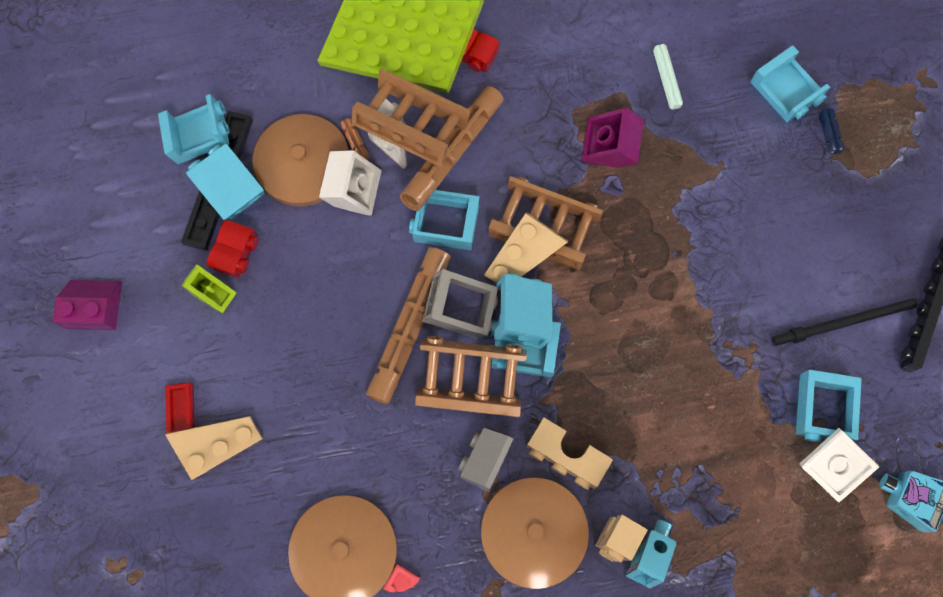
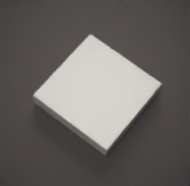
[799,428,879,502]

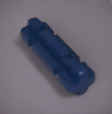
[820,108,844,154]

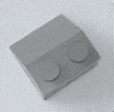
[458,428,513,492]

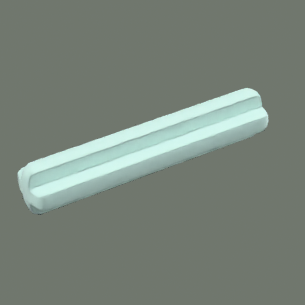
[653,44,683,110]

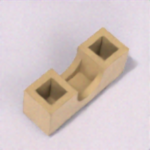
[526,418,613,490]
[595,515,647,563]

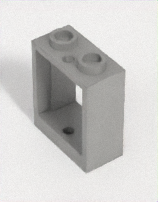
[422,269,498,339]

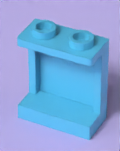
[750,45,830,123]
[158,94,230,165]
[186,144,265,221]
[494,274,553,349]
[490,314,561,378]

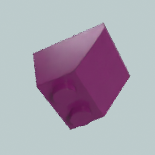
[582,107,644,168]
[52,280,122,330]

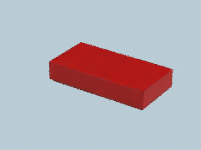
[165,382,195,434]

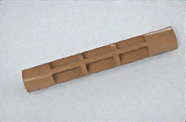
[400,86,504,211]
[365,247,451,405]

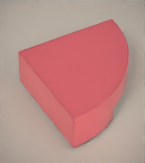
[383,564,420,592]

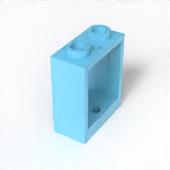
[409,190,480,251]
[796,370,861,442]

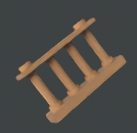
[352,68,470,167]
[488,176,603,271]
[415,336,527,417]

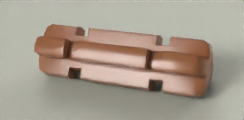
[341,118,369,160]

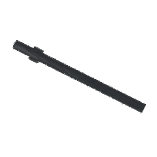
[772,298,918,346]

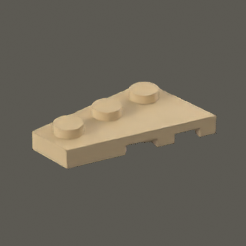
[484,213,568,283]
[165,416,263,480]

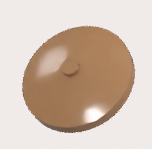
[253,114,349,206]
[481,478,589,589]
[288,496,397,597]

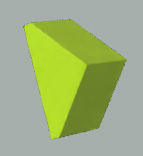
[181,264,236,313]

